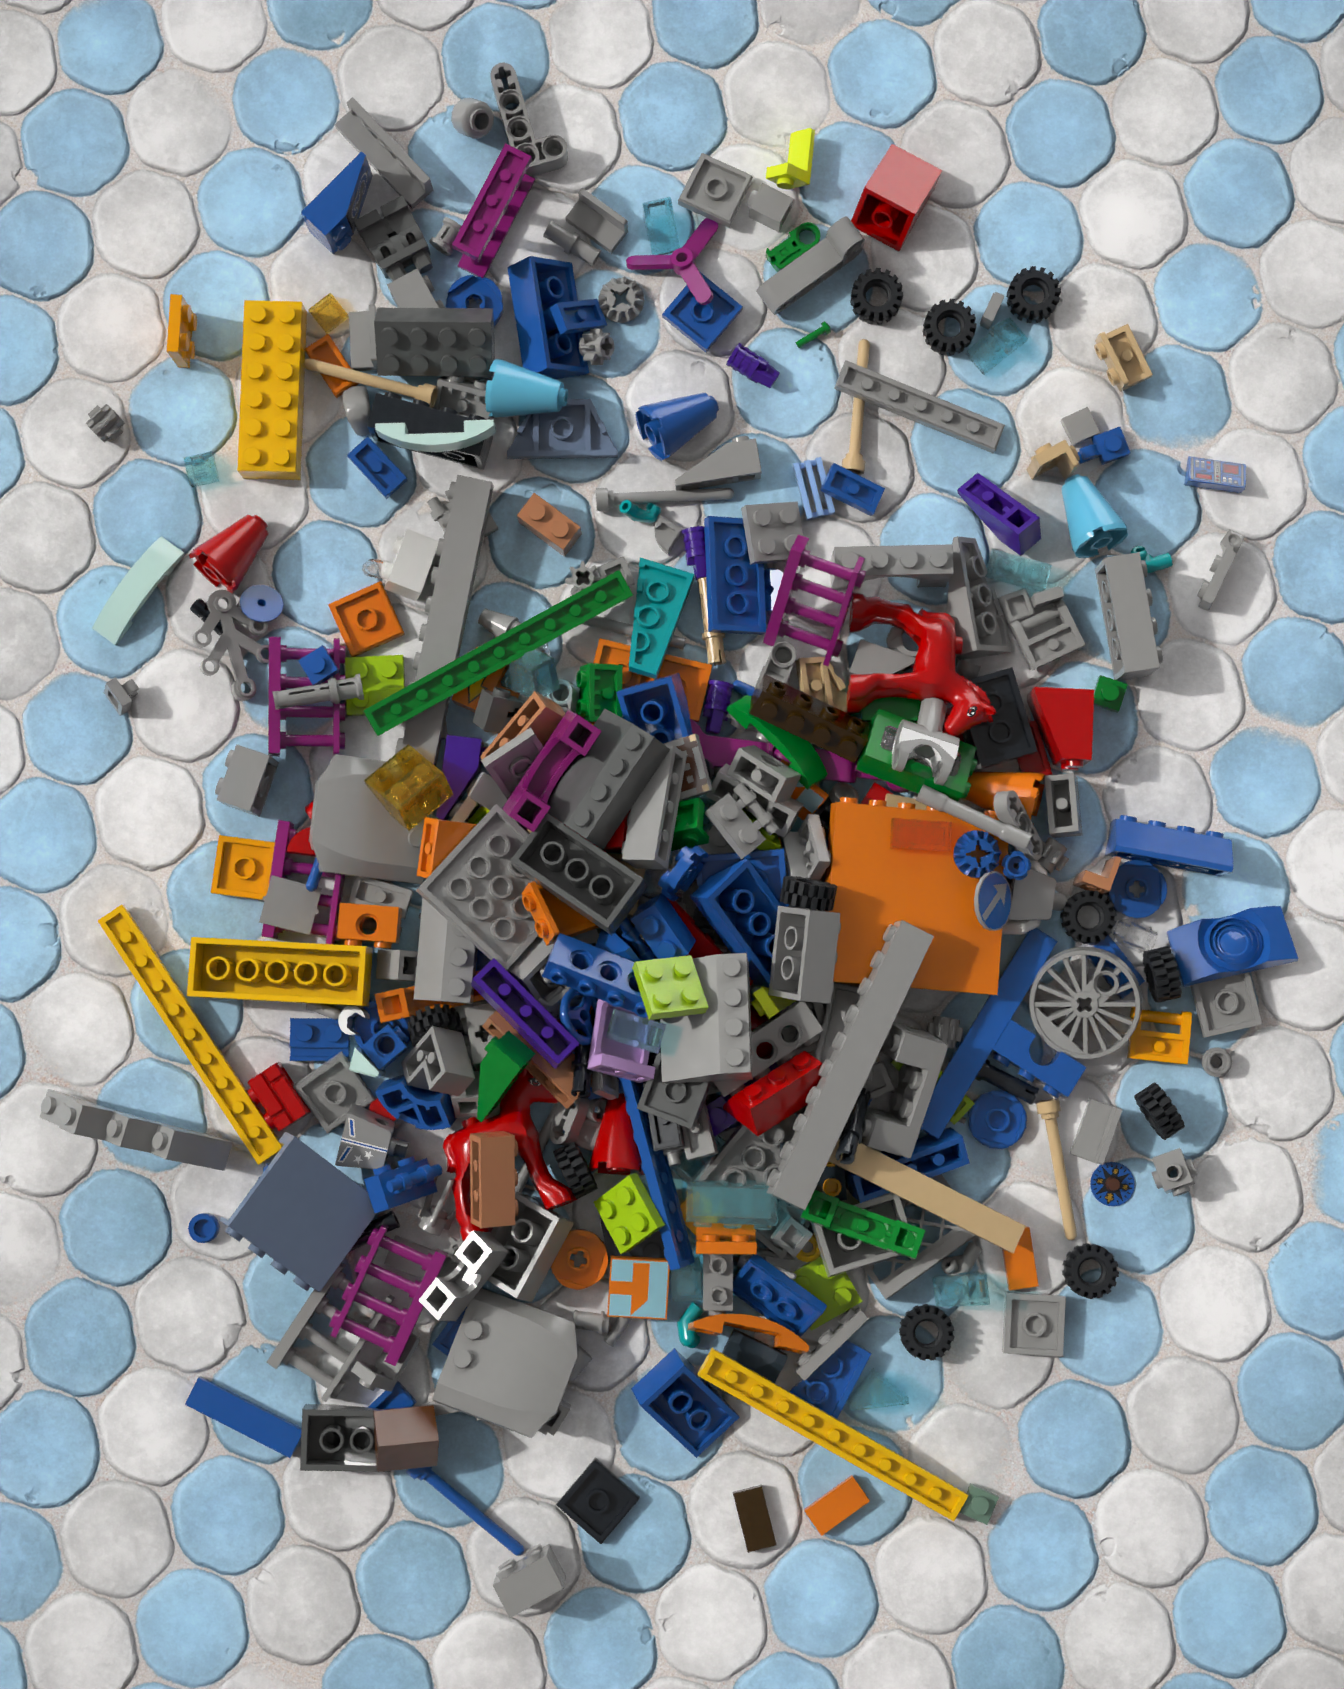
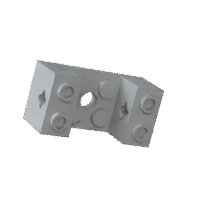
[862,1022,949,1158]

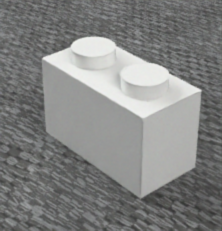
[382,529,439,601]

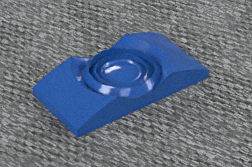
[1167,906,1299,987]

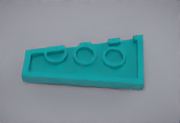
[629,557,695,679]

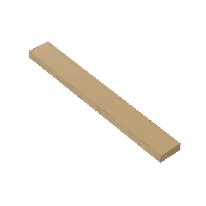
[828,1139,1026,1253]

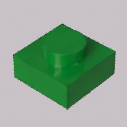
[1094,675,1128,713]

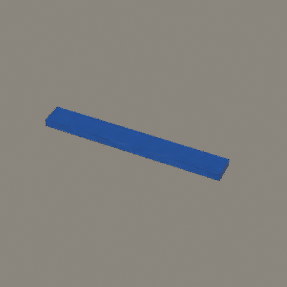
[920,928,1058,1140]

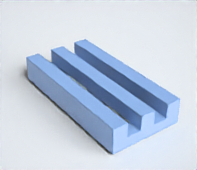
[793,457,835,521]

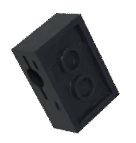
[965,667,1038,770]

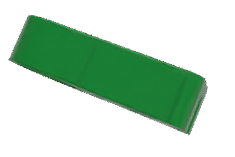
[765,222,820,272]

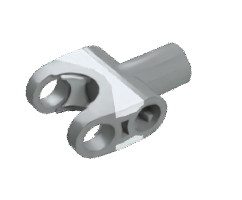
[892,698,960,786]

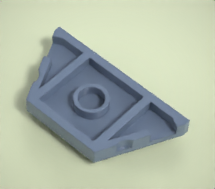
[507,399,618,459]

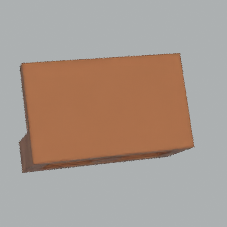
[1072,856,1122,895]

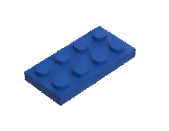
[704,516,766,635]

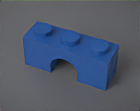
[992,1020,1087,1099]

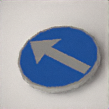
[974,871,1012,931]

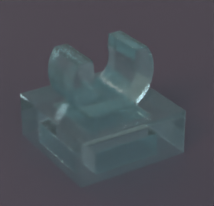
[183,451,219,488]

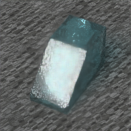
[501,650,560,697]
[671,1238,702,1302]

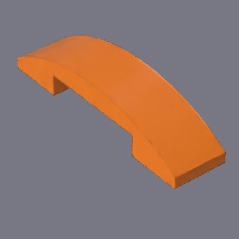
[374,970,485,1023]
[687,1314,809,1354]

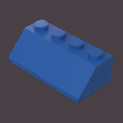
[507,256,589,379]
[1105,815,1233,876]
[690,859,781,988]

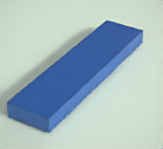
[185,1376,302,1458]

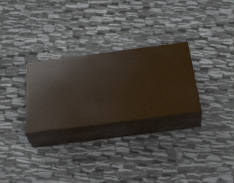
[733,1485,776,1553]

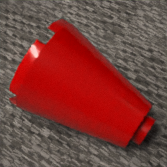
[189,515,268,594]
[589,1094,644,1175]

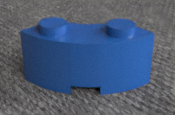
[375,1074,457,1130]

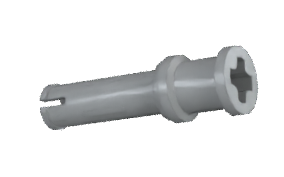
[272,674,364,710]

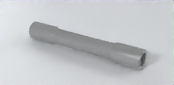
[916,784,1032,851]

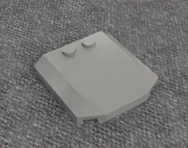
[309,754,437,884]
[432,1288,578,1438]

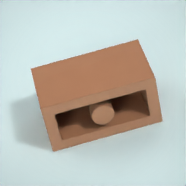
[517,493,582,557]

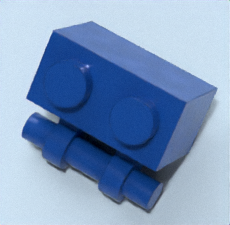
[619,893,696,961]
[364,1156,442,1213]

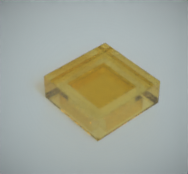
[308,293,349,335]

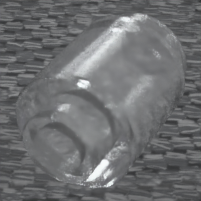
[1111,916,1158,953]

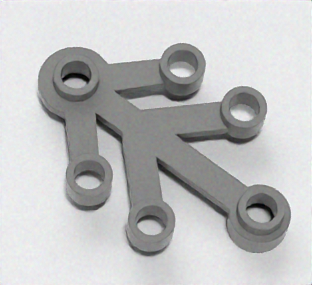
[193,590,269,701]

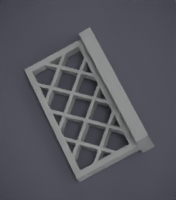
[863,1174,976,1300]

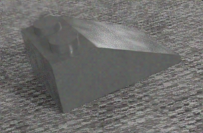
[300,1404,391,1472]

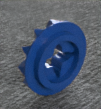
[953,830,1001,878]

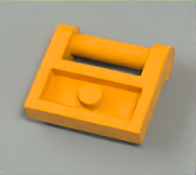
[1127,1007,1192,1065]

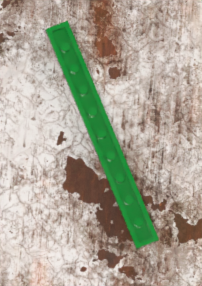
[363,570,633,736]

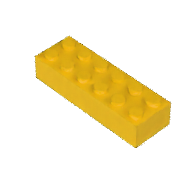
[237,300,307,480]
[187,937,373,1007]

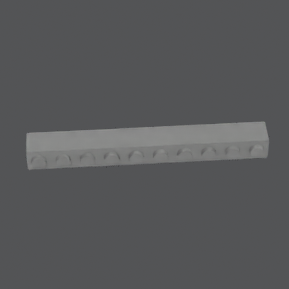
[395,475,494,769]
[766,920,934,1210]

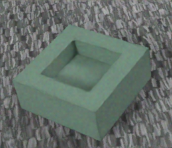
[960,1483,999,1525]

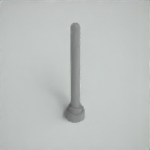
[596,488,734,511]

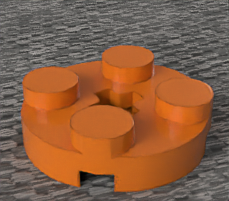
[550,1229,608,1290]

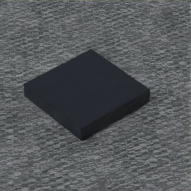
[556,1458,640,1544]

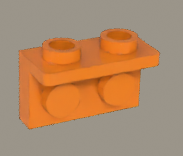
[696,1221,757,1254]

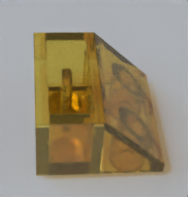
[364,744,453,831]

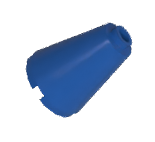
[635,393,719,461]

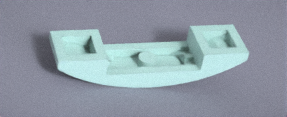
[375,420,496,452]
[92,536,185,646]

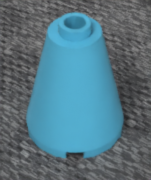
[485,359,568,418]
[1061,474,1128,558]

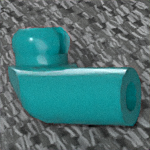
[619,500,662,524]
[1131,546,1173,573]
[677,1302,704,1348]

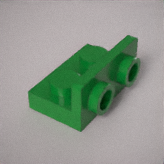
[576,663,623,722]
[671,797,709,851]

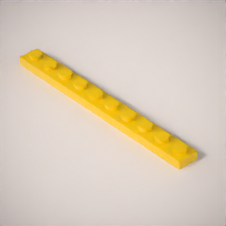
[98,905,283,1165]
[697,1348,969,1522]

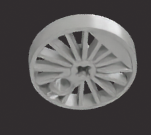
[1029,946,1142,1059]

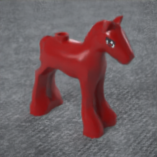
[846,593,996,737]
[443,1069,577,1241]

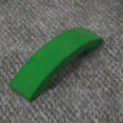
[726,695,828,790]
[801,1190,926,1259]

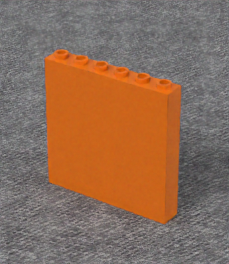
[825,797,1009,995]

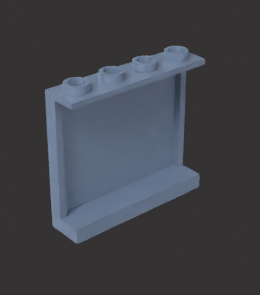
[220,1132,377,1293]

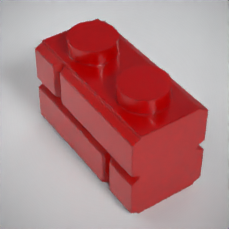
[247,1062,311,1131]

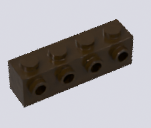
[749,674,869,763]

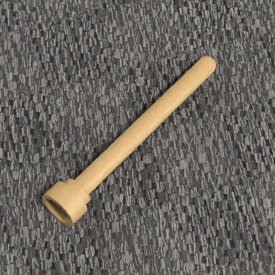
[842,339,870,475]
[304,358,438,408]
[1036,1098,1077,1240]

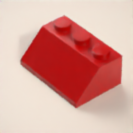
[723,1051,823,1136]

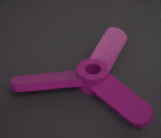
[626,218,718,305]

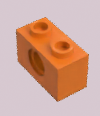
[337,903,402,949]

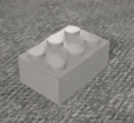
[768,906,841,1004]
[487,1191,574,1302]
[811,1193,908,1278]

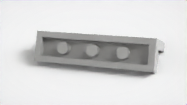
[335,97,433,209]

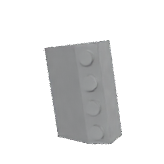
[660,953,753,1084]

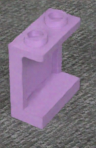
[587,999,655,1083]

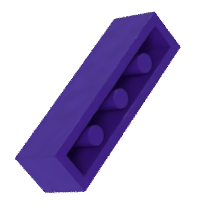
[471,958,579,1070]

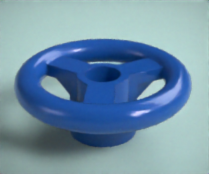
[560,988,598,1045]

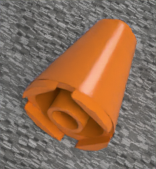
[965,771,1045,825]

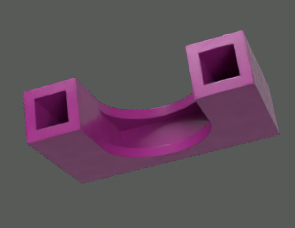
[502,710,602,832]

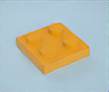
[167,294,197,368]
[211,835,275,900]

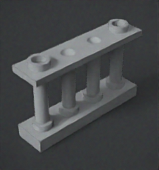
[266,1262,395,1402]

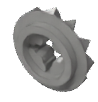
[599,276,644,323]

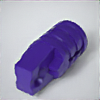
[726,343,780,388]
[682,526,706,581]
[702,680,734,734]

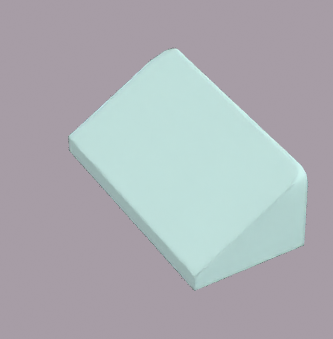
[349,1048,386,1078]

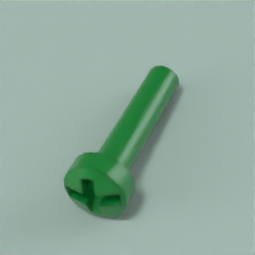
[795,321,831,348]

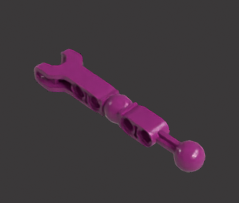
[690,719,915,793]

